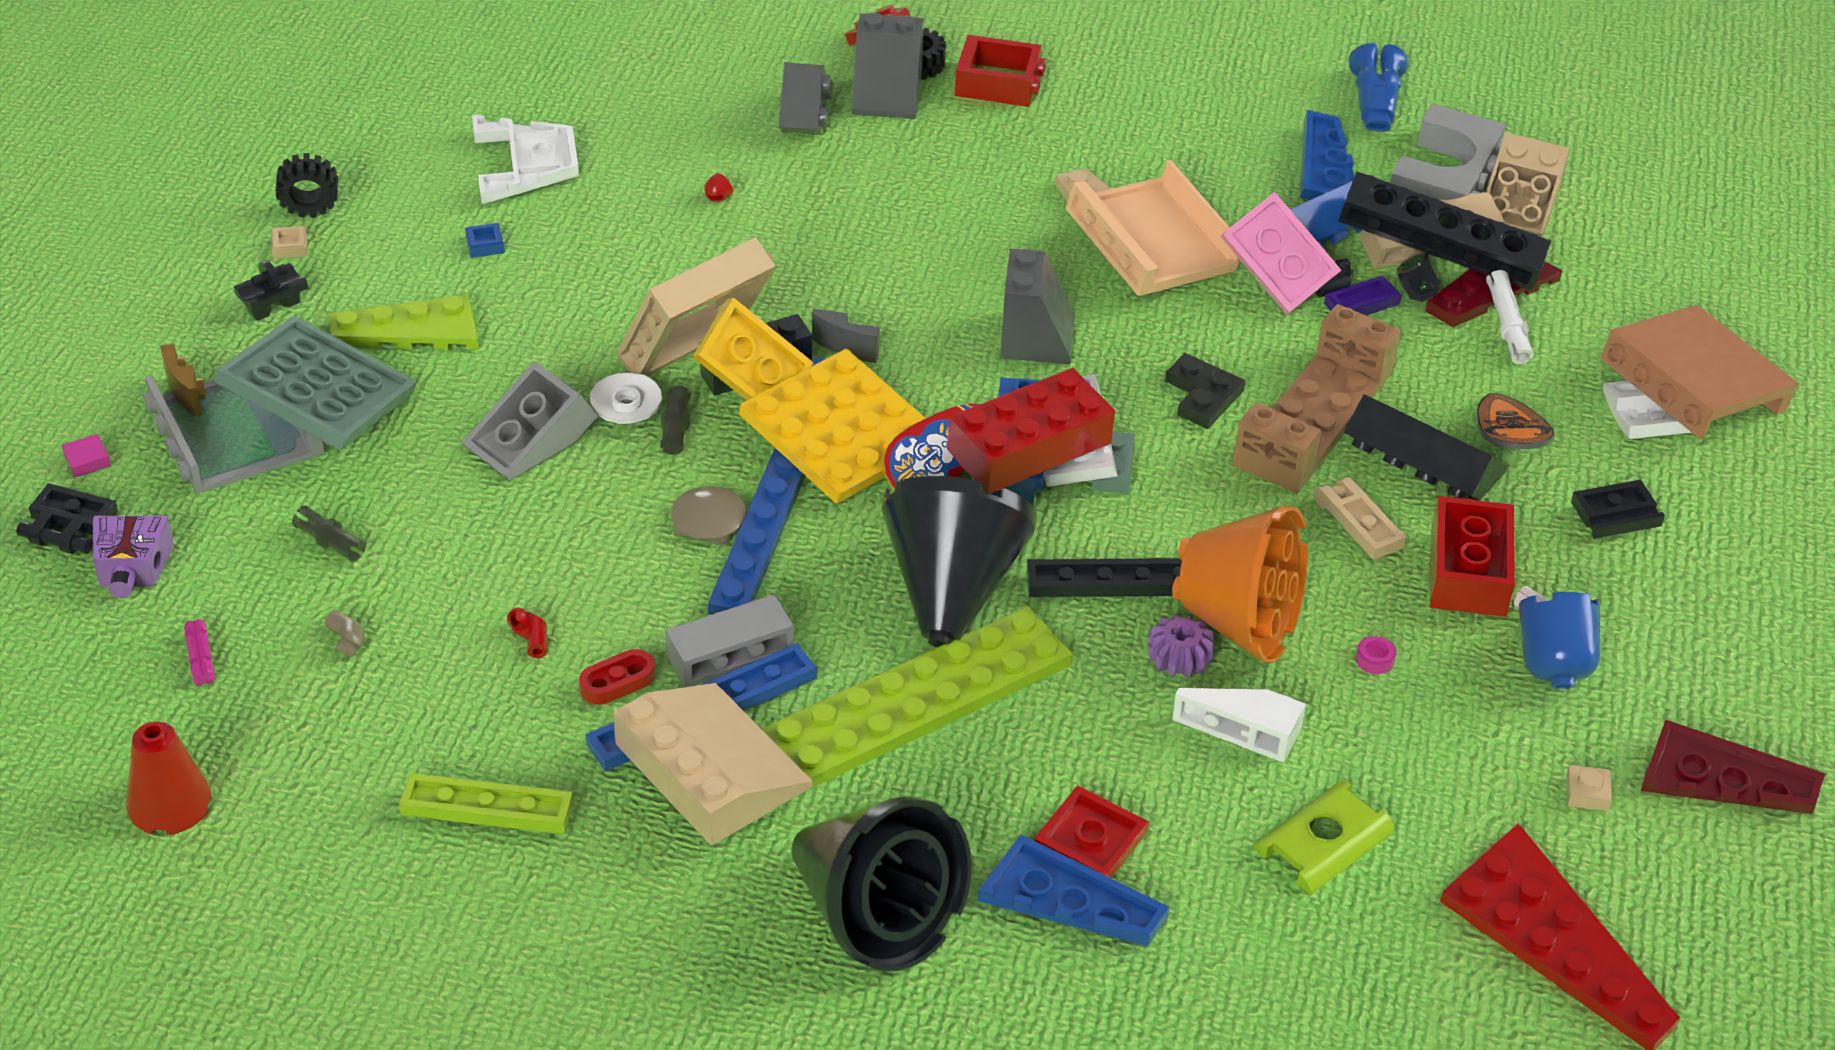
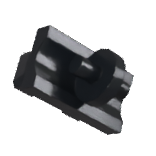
[234,260,308,321]

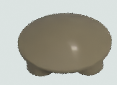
[671,486,746,545]

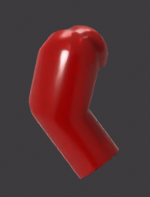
[507,607,547,658]

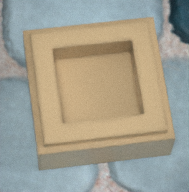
[272,226,308,259]

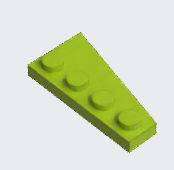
[328,295,479,350]

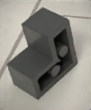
[779,62,833,135]

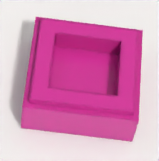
[62,434,111,477]

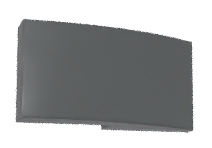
[812,308,880,363]

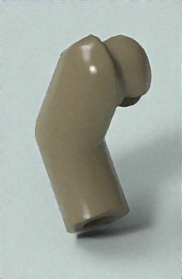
[325,610,365,657]

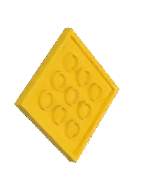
[739,348,926,504]

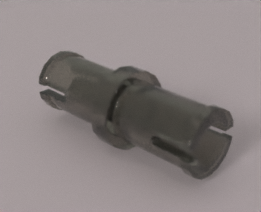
[660,386,691,455]
[292,505,366,562]

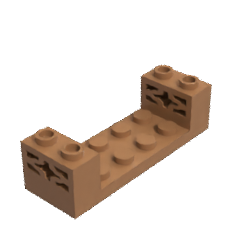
[1233,304,1401,494]

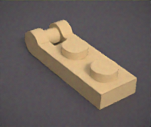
[1314,477,1406,560]

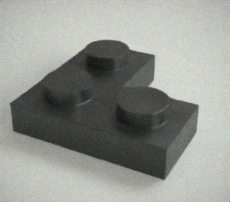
[1165,353,1246,429]

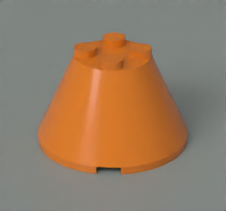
[1172,506,1308,663]

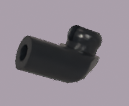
[1315,259,1354,298]

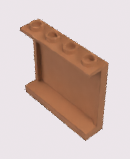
[1600,305,1799,440]

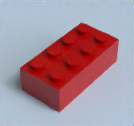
[947,368,1115,494]

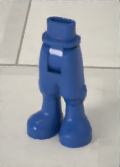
[1349,43,1408,131]

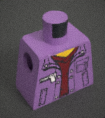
[93,516,174,598]

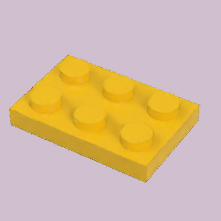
[692,297,813,400]

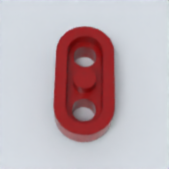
[579,649,655,704]

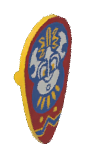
[883,404,980,490]

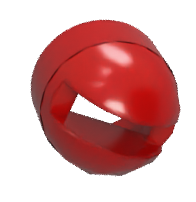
[704,173,733,203]

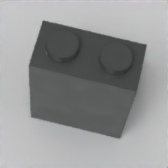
[852,13,924,119]
[1000,249,1075,364]

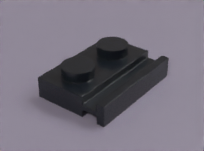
[1571,479,1665,539]

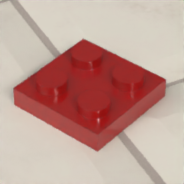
[1034,785,1149,878]

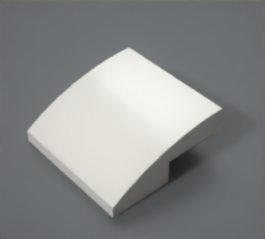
[1603,381,1692,439]

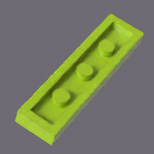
[399,773,574,834]

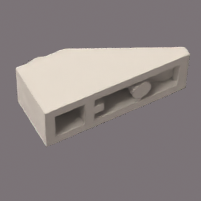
[1172,688,1306,763]

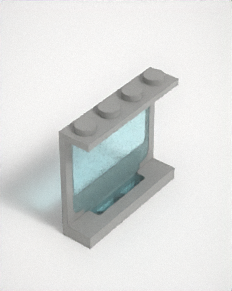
[142,375,325,494]

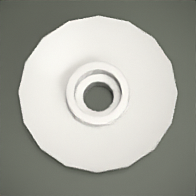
[590,372,662,424]

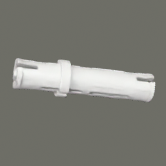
[1486,270,1534,364]

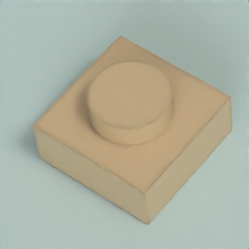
[1566,765,1612,811]

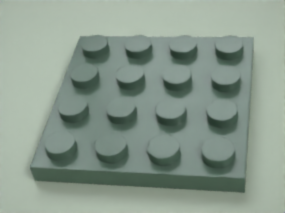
[214,316,417,450]

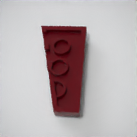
[1425,261,1562,327]
[1640,719,1826,814]

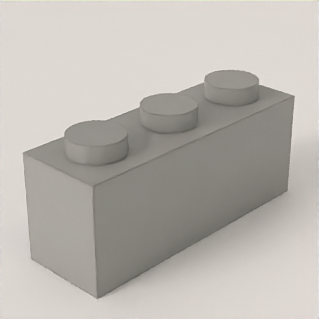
[665,594,794,687]

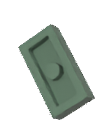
[1092,431,1134,494]

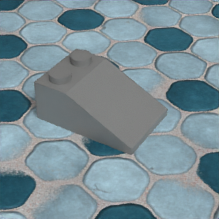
[461,361,599,481]

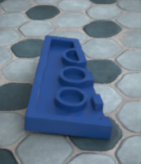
[1300,110,1355,200]
[977,835,1169,946]

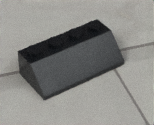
[1344,394,1508,500]

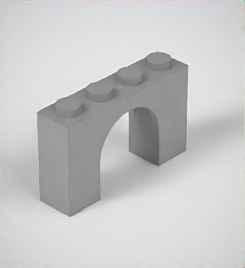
[1390,104,1506,201]

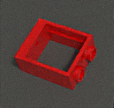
[954,34,1046,107]

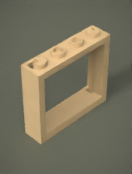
[616,237,776,376]

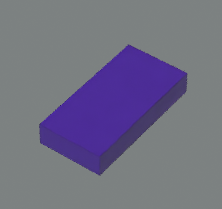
[1324,276,1402,316]

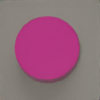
[1355,636,1396,674]

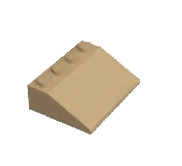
[613,683,813,846]

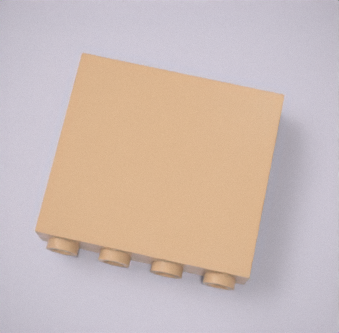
[1065,160,1240,296]

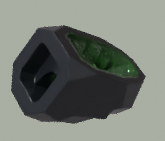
[1397,253,1441,302]

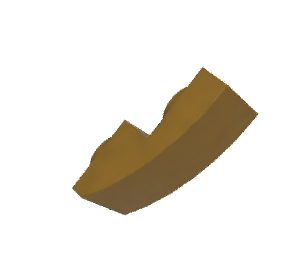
[160,343,207,416]

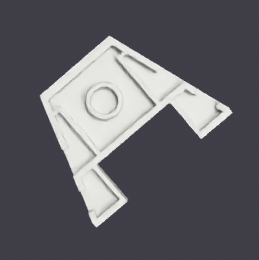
[472,115,579,204]

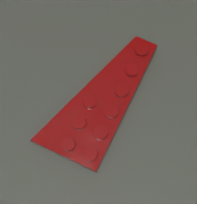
[1440,823,1680,1050]

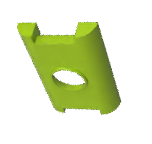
[1252,781,1395,896]

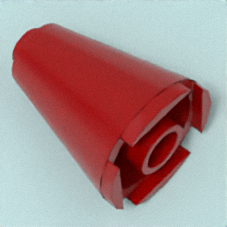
[126,721,212,835]

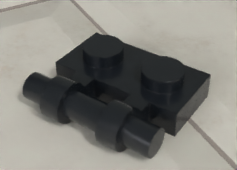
[16,483,118,554]

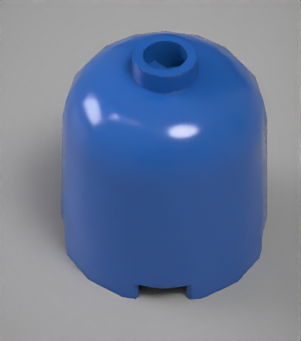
[1519,592,1600,689]

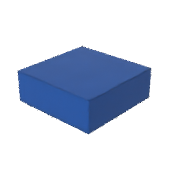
[465,223,505,258]

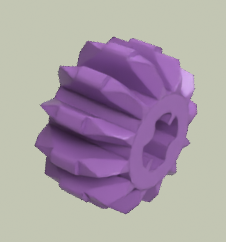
[1148,613,1214,679]

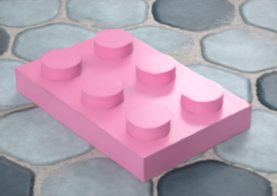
[1221,192,1341,315]

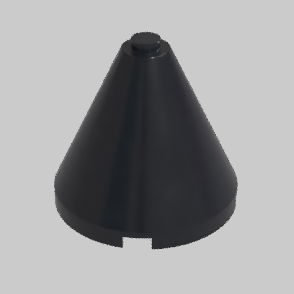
[882,476,1037,647]
[791,796,972,971]

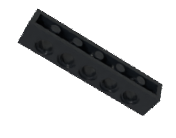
[1338,171,1551,291]

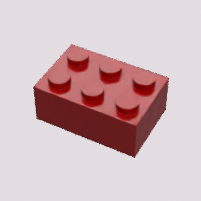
[1429,496,1515,617]

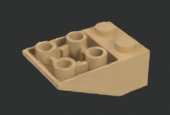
[1486,132,1570,236]

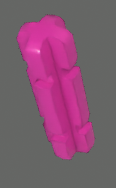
[184,619,215,686]

